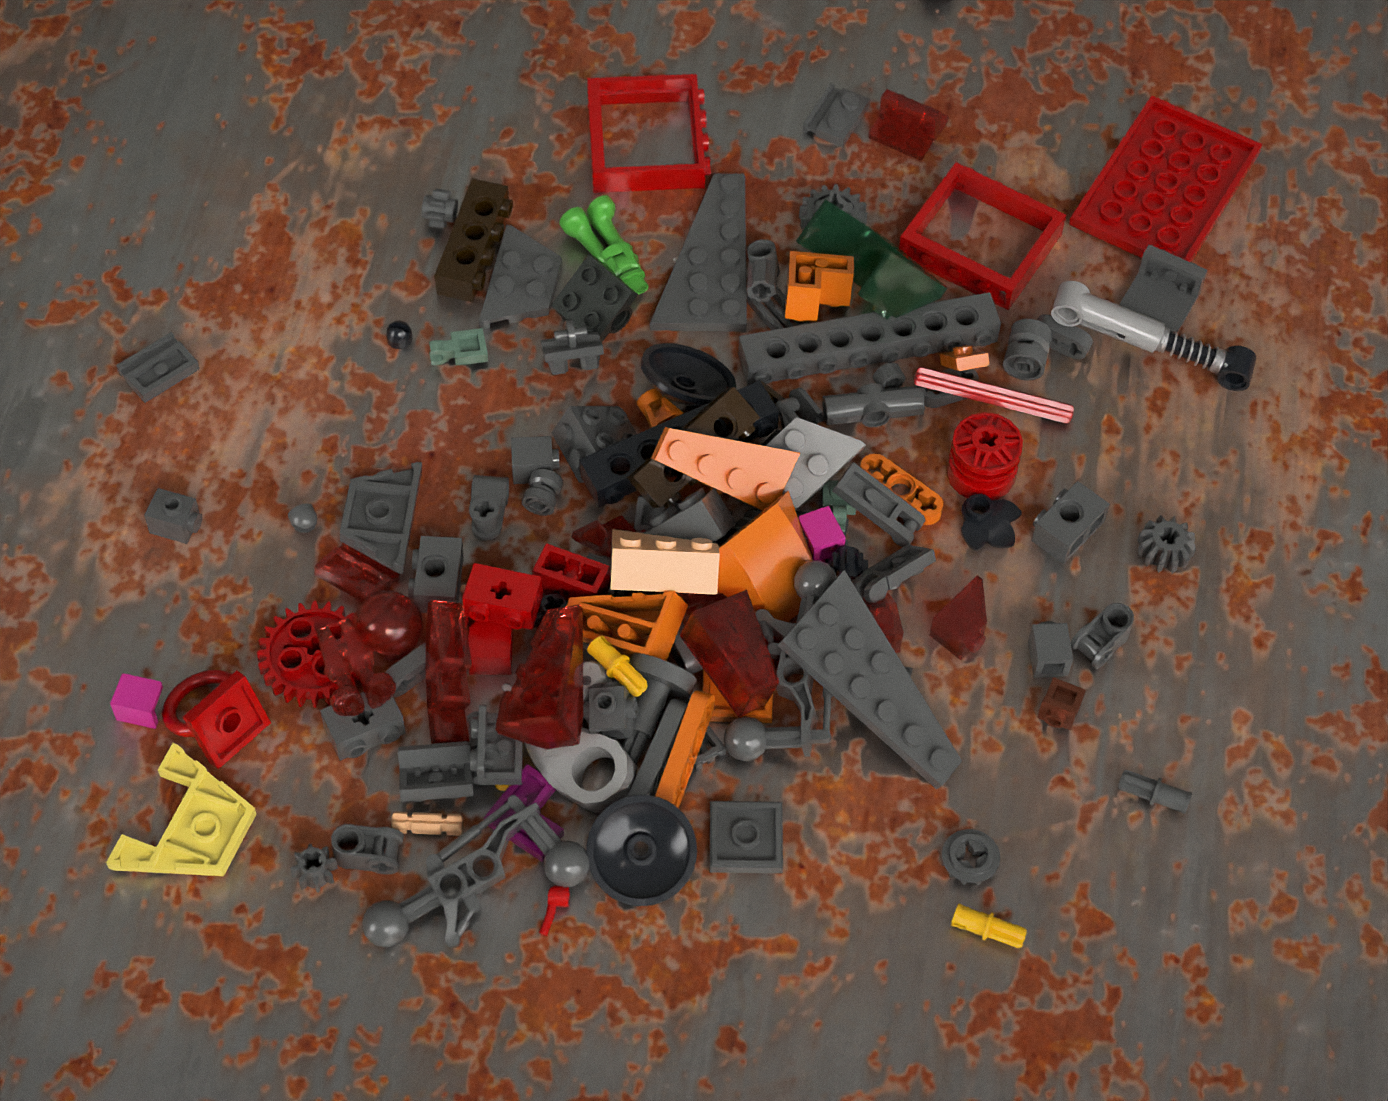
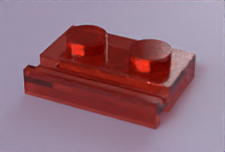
[314,542,400,607]

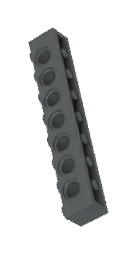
[738,293,1001,386]

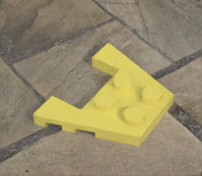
[106,743,256,876]

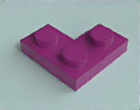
[483,764,564,862]

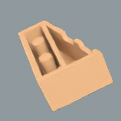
[610,529,720,594]

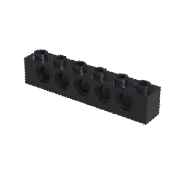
[579,380,779,508]

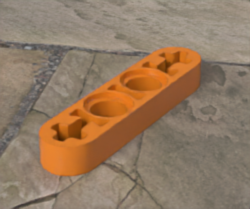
[655,690,715,809]

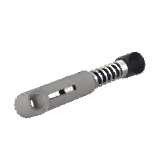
[1051,281,1256,391]

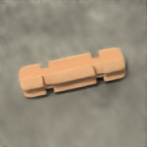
[391,811,463,836]

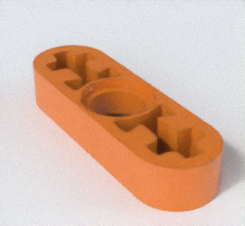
[860,454,943,525]

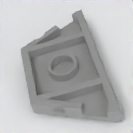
[760,417,866,511]

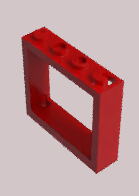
[587,74,711,193]
[898,162,1066,311]

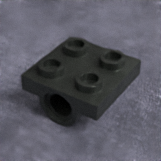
[551,254,638,343]

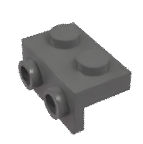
[470,705,524,785]
[398,741,474,802]

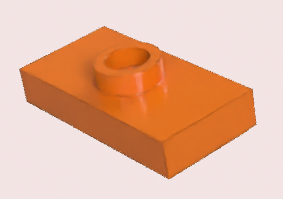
[939,345,989,371]

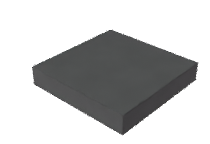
[709,801,783,874]

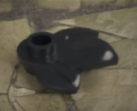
[961,494,1022,551]

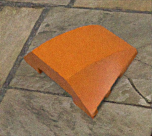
[717,490,813,622]

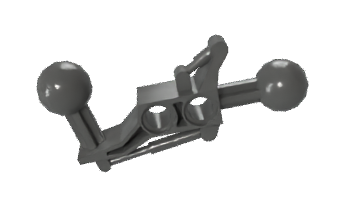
[723,560,837,762]
[362,795,590,948]

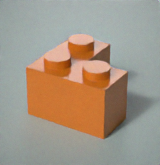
[785,251,854,322]

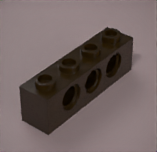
[434,178,513,302]
[626,386,760,509]

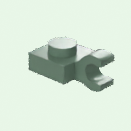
[429,328,488,366]
[822,480,856,532]

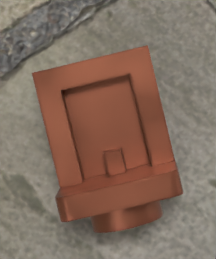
[1037,677,1086,731]

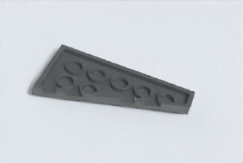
[650,173,747,332]
[777,570,962,789]

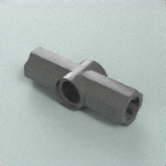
[822,383,925,427]

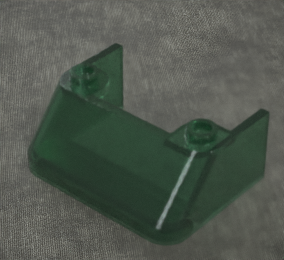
[796,199,948,320]

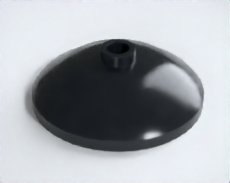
[641,343,736,407]
[586,795,697,906]

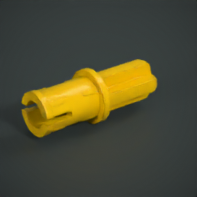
[587,635,648,697]
[951,903,1027,948]

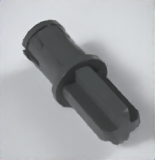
[1118,770,1192,814]

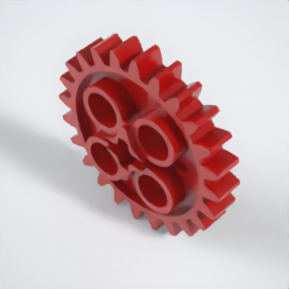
[256,601,373,708]

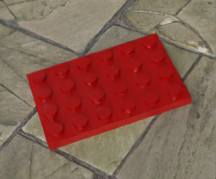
[1069,95,1263,262]

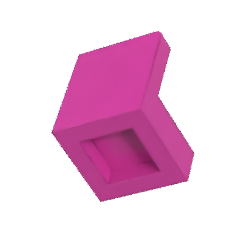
[799,506,846,562]
[110,673,163,729]

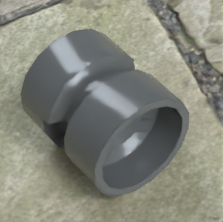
[1003,319,1053,380]

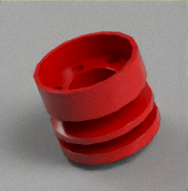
[947,412,1023,501]

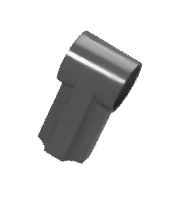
[747,239,780,302]

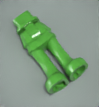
[559,195,649,296]

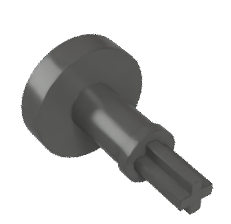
[621,653,697,765]

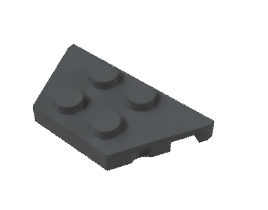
[479,225,562,329]
[340,462,422,574]

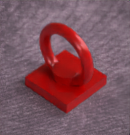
[162,670,271,769]

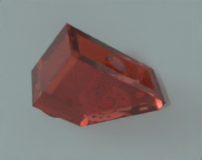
[929,575,987,660]

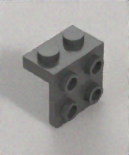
[1119,245,1208,334]
[551,406,637,483]

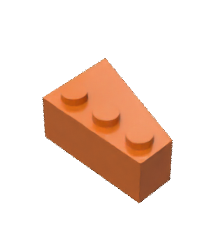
[557,591,688,661]

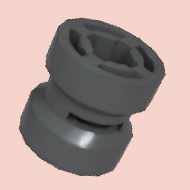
[522,469,563,516]

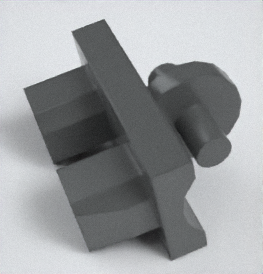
[540,319,604,375]

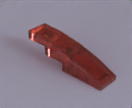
[426,600,472,744]

